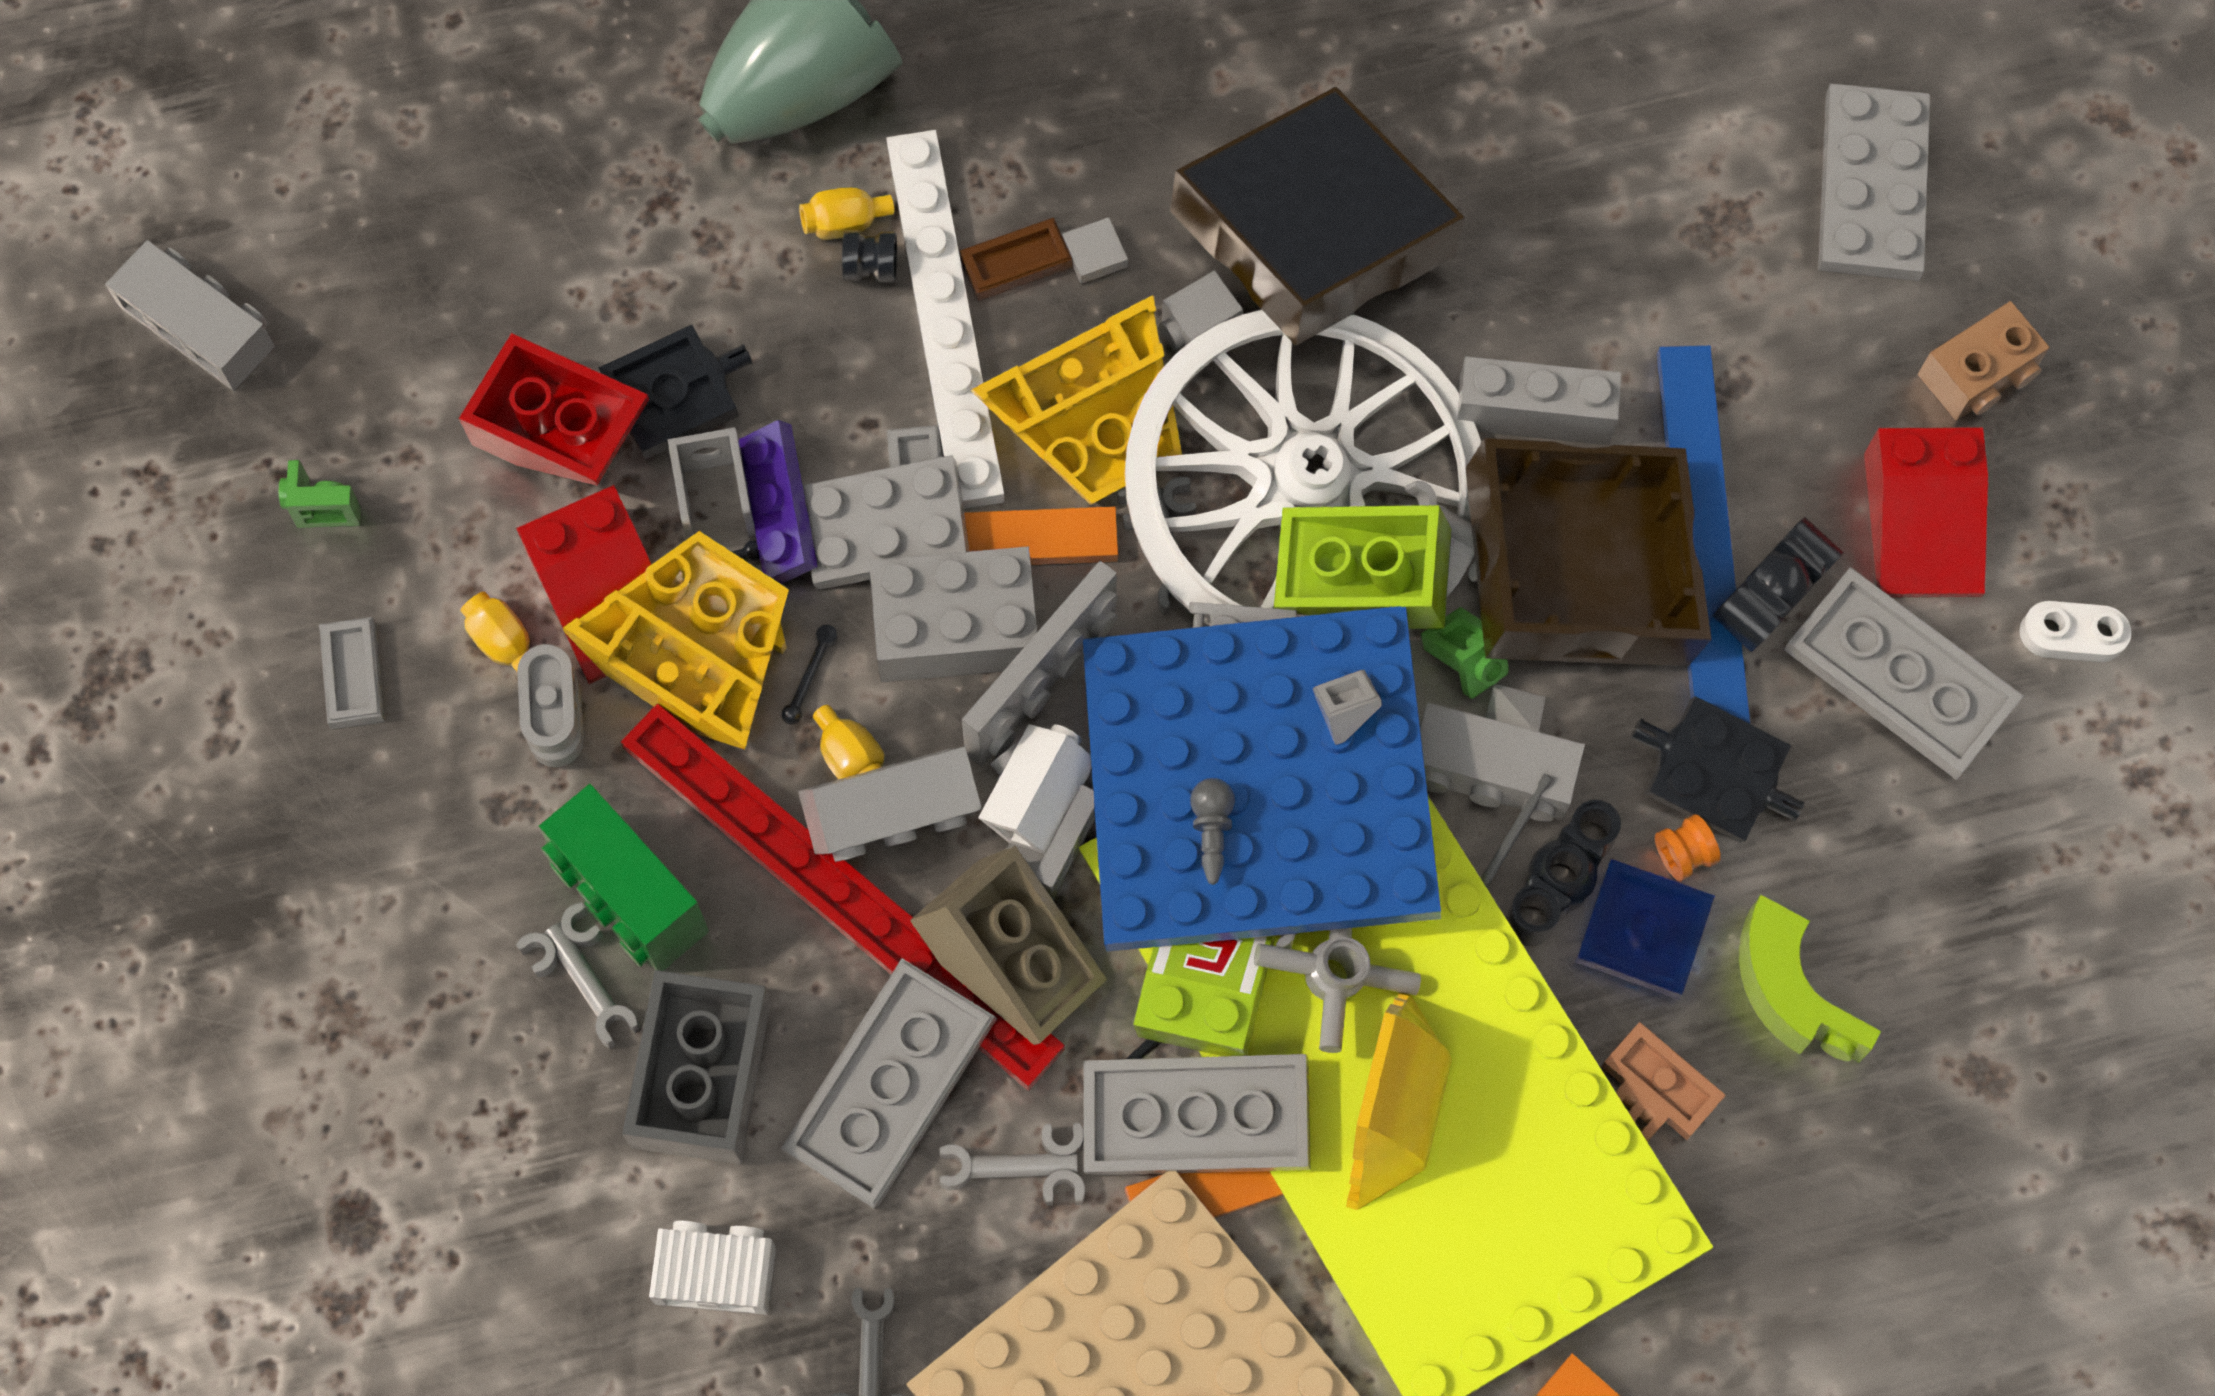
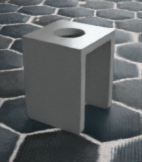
[667,427,756,539]

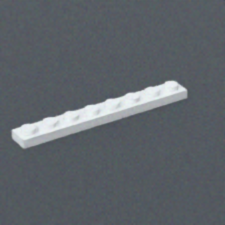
[886,130,1005,509]

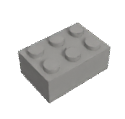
[869,546,1037,682]

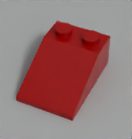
[458,333,649,486]
[1864,427,1988,598]
[516,485,652,684]

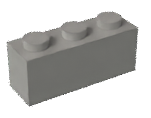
[105,240,275,391]
[1457,356,1621,445]
[1420,702,1585,822]
[798,746,982,862]

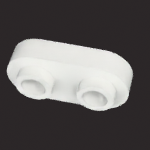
[2020,601,2131,662]

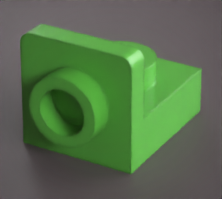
[279,460,361,528]
[1421,607,1509,699]

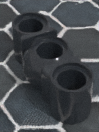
[1712,517,1844,652]
[1506,800,1621,946]

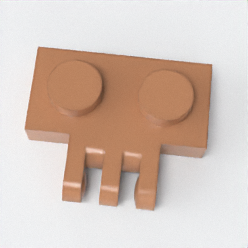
[1601,1022,1726,1143]

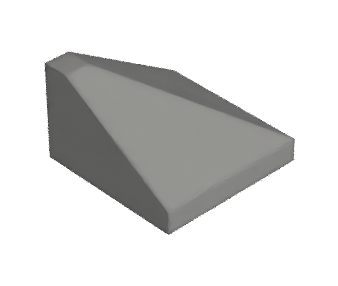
[1313,670,1382,745]
[1485,684,1546,732]

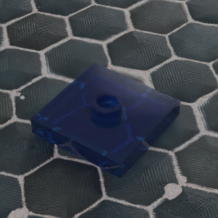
[1575,859,1715,1000]

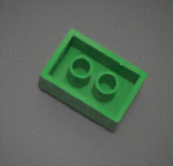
[538,783,709,971]

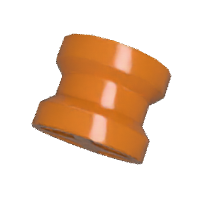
[1655,814,1721,881]

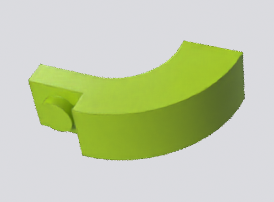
[1739,894,1881,1063]

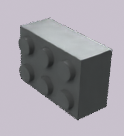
[622,970,771,1164]

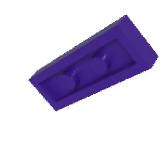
[739,420,818,584]

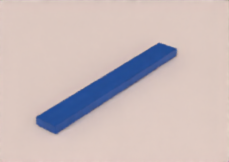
[1656,345,1750,724]

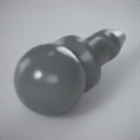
[1190,778,1235,885]

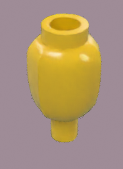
[799,188,894,240]
[460,591,530,672]
[813,704,885,779]

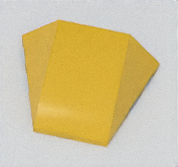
[971,295,1182,505]
[563,531,789,750]
[1346,992,1452,1210]

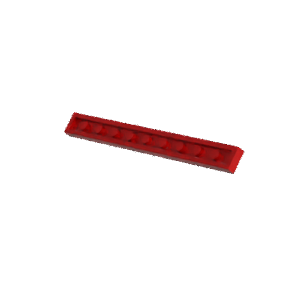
[621,703,1065,1091]

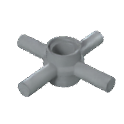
[1254,928,1421,1053]

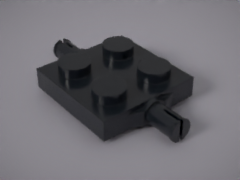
[598,324,753,460]
[1630,696,1805,843]

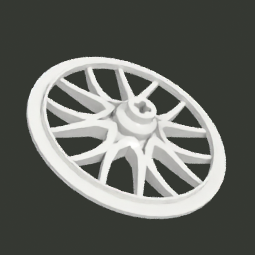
[1125,310,1481,630]

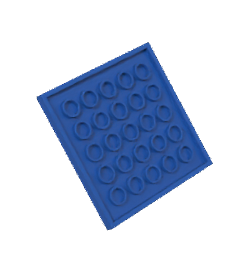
[1083,606,1441,952]

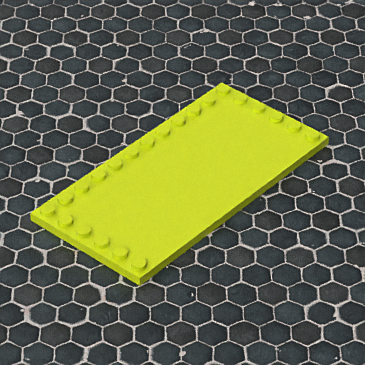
[1079,796,1713,1396]

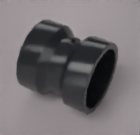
[842,230,897,283]

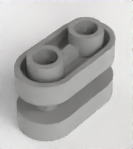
[517,644,584,767]

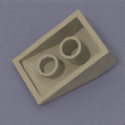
[910,846,1107,1045]

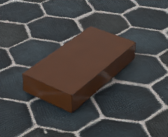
[959,217,1072,301]

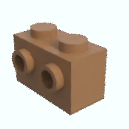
[1918,301,2050,421]

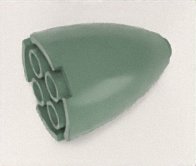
[698,0,903,144]

